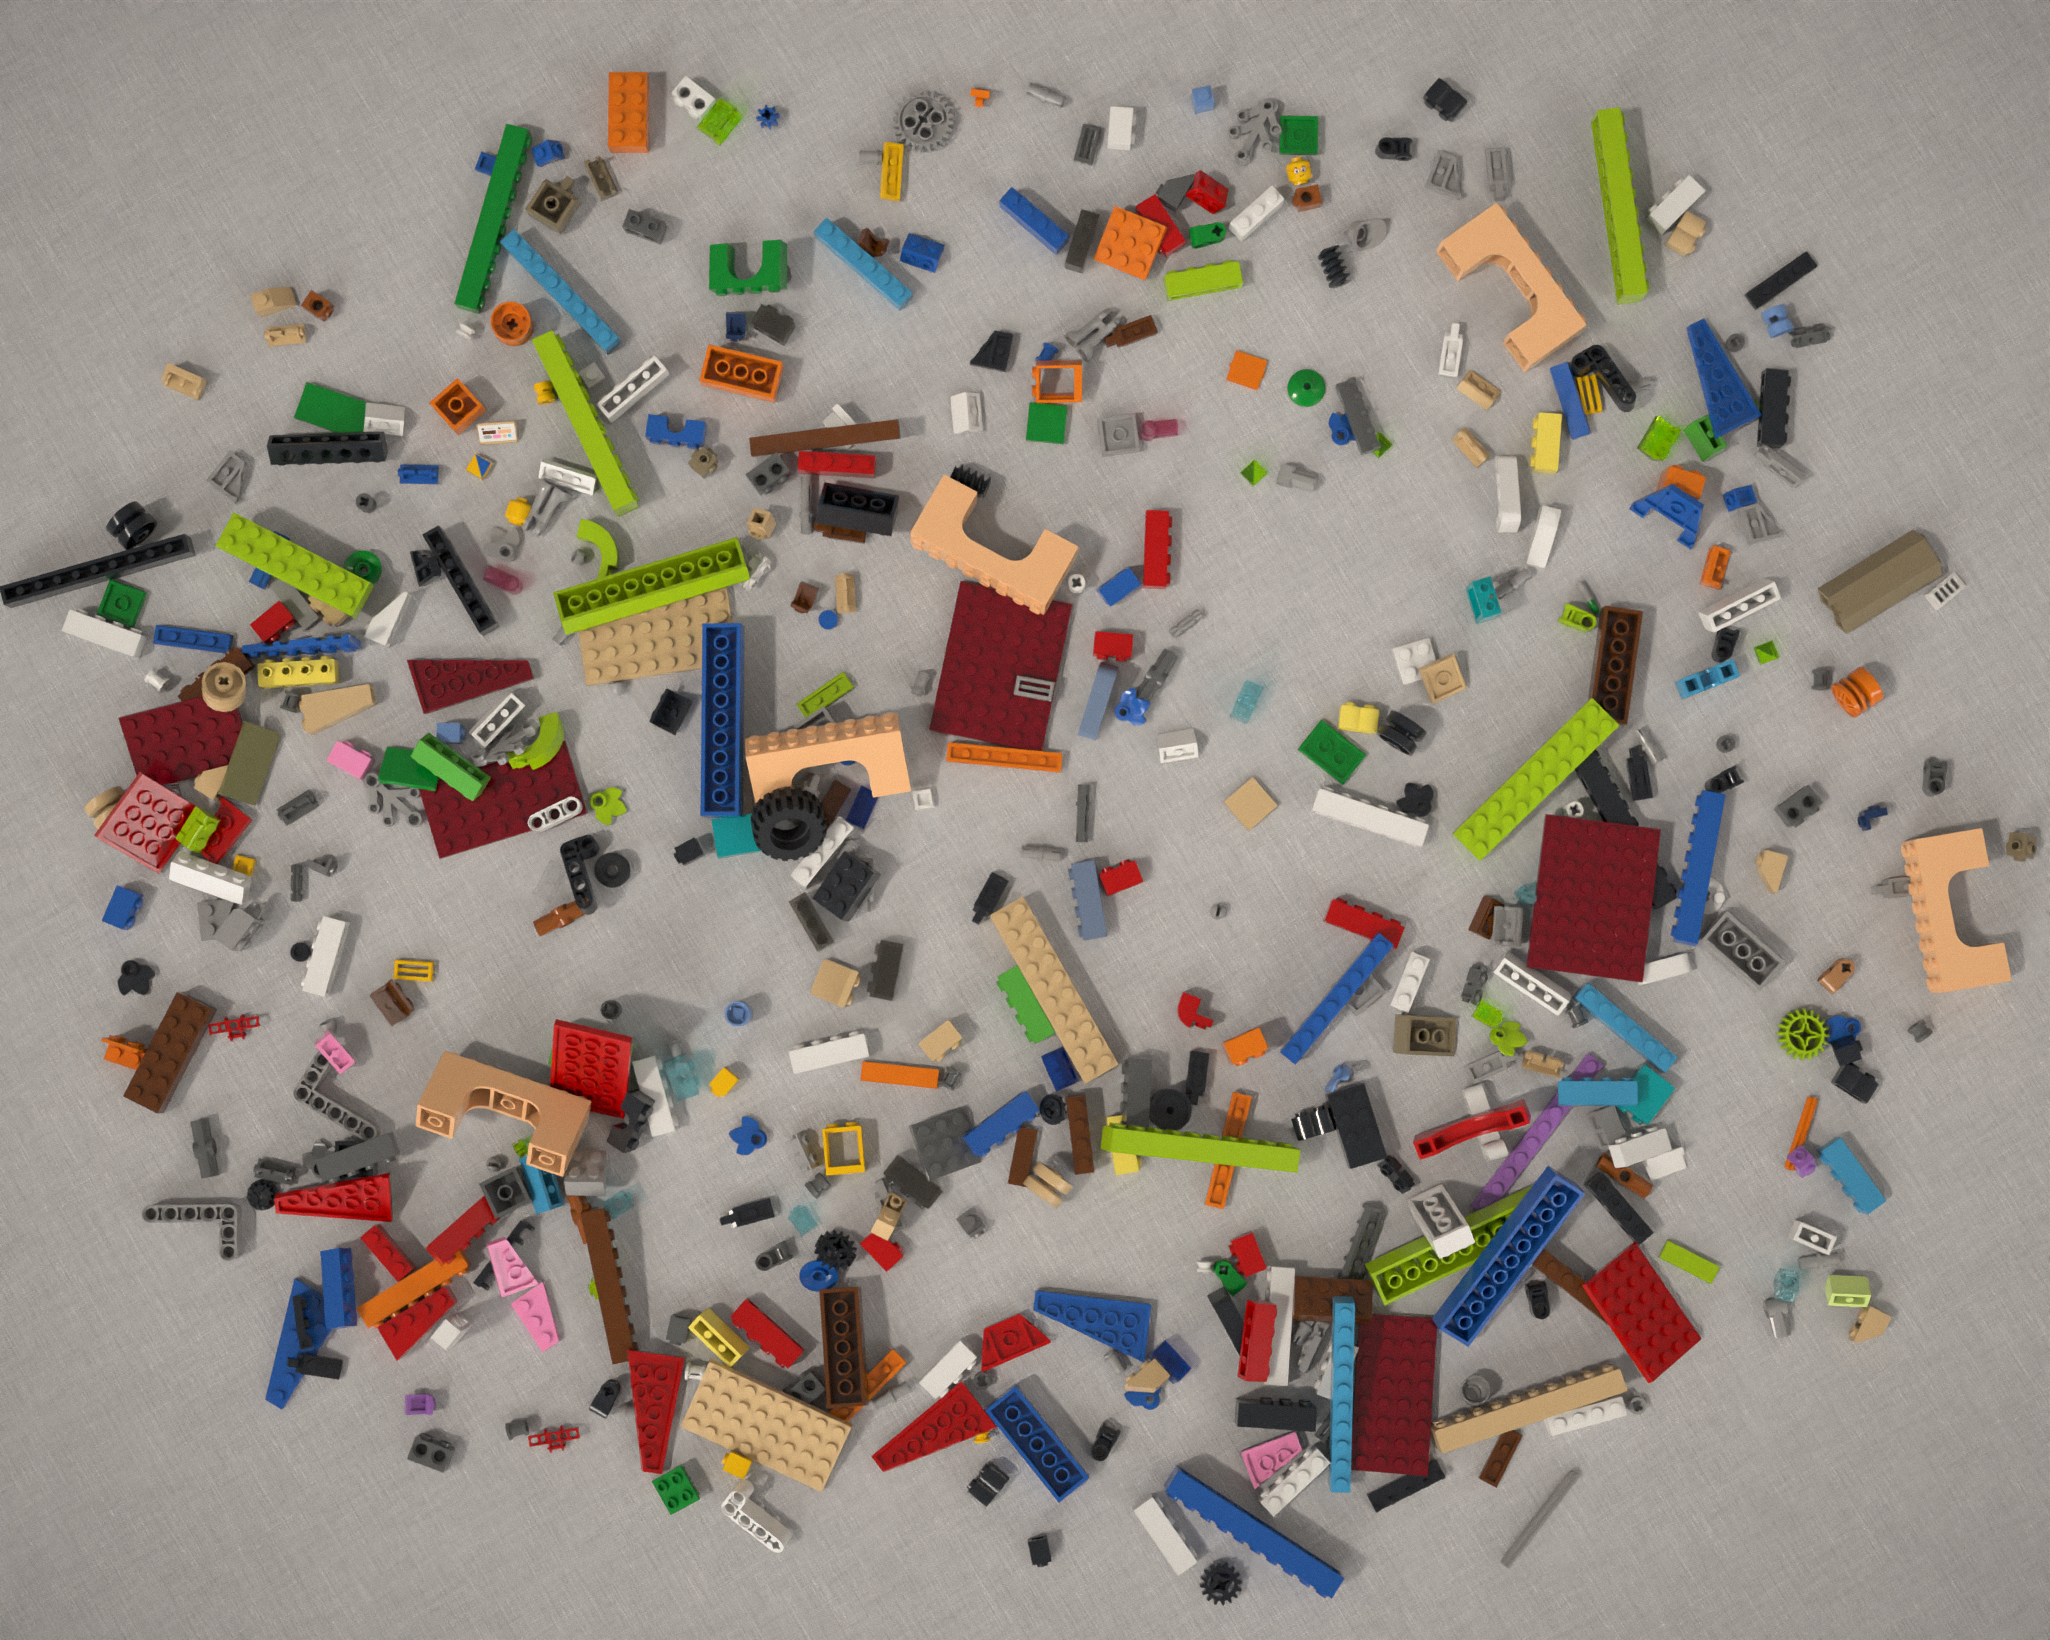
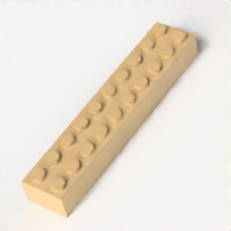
[990,897,1119,1084]
[1431,1363,1628,1454]

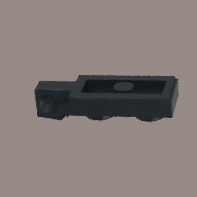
[1626,747,1653,801]
[972,872,1009,925]
[1185,1051,1210,1105]
[719,1198,775,1228]
[292,1293,313,1349]
[286,1353,343,1380]

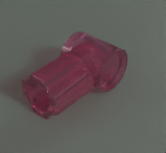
[1139,419,1178,441]
[483,565,523,595]

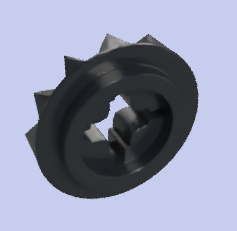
[1040,1094,1067,1125]
[247,1179,278,1210]

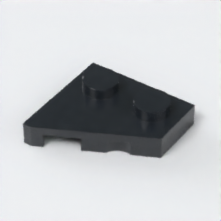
[970,331,1013,373]
[410,550,441,587]

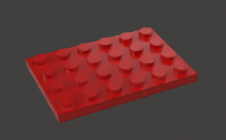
[550,1019,633,1119]
[1582,1242,1701,1383]

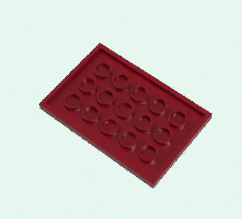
[118,696,243,786]

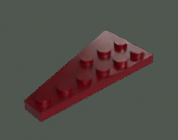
[407,660,534,715]

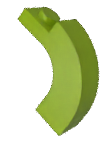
[576,519,620,579]
[506,712,564,770]

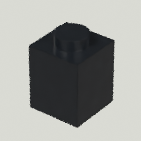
[673,837,705,866]
[1830,1035,1863,1066]
[1028,1535,1052,1567]

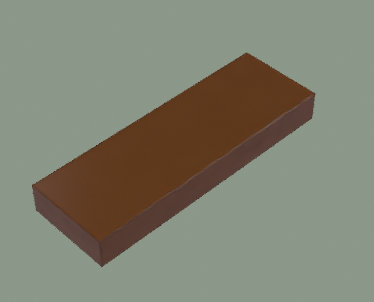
[1008,1127,1038,1187]
[1478,1430,1523,1488]

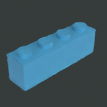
[1557,1078,1638,1106]
[1817,1137,1886,1215]

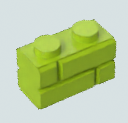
[176,806,220,853]

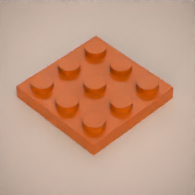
[1093,206,1167,281]

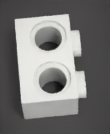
[671,76,717,122]

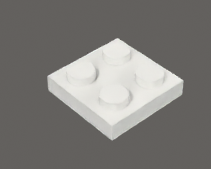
[1392,638,1436,685]

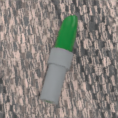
[1576,581,1599,615]

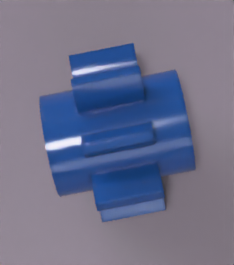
[756,104,780,130]

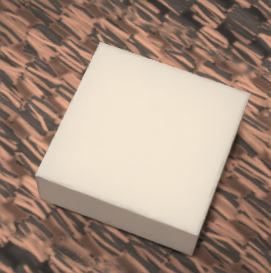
[912,788,934,811]

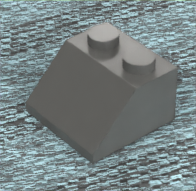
[479,1166,532,1219]

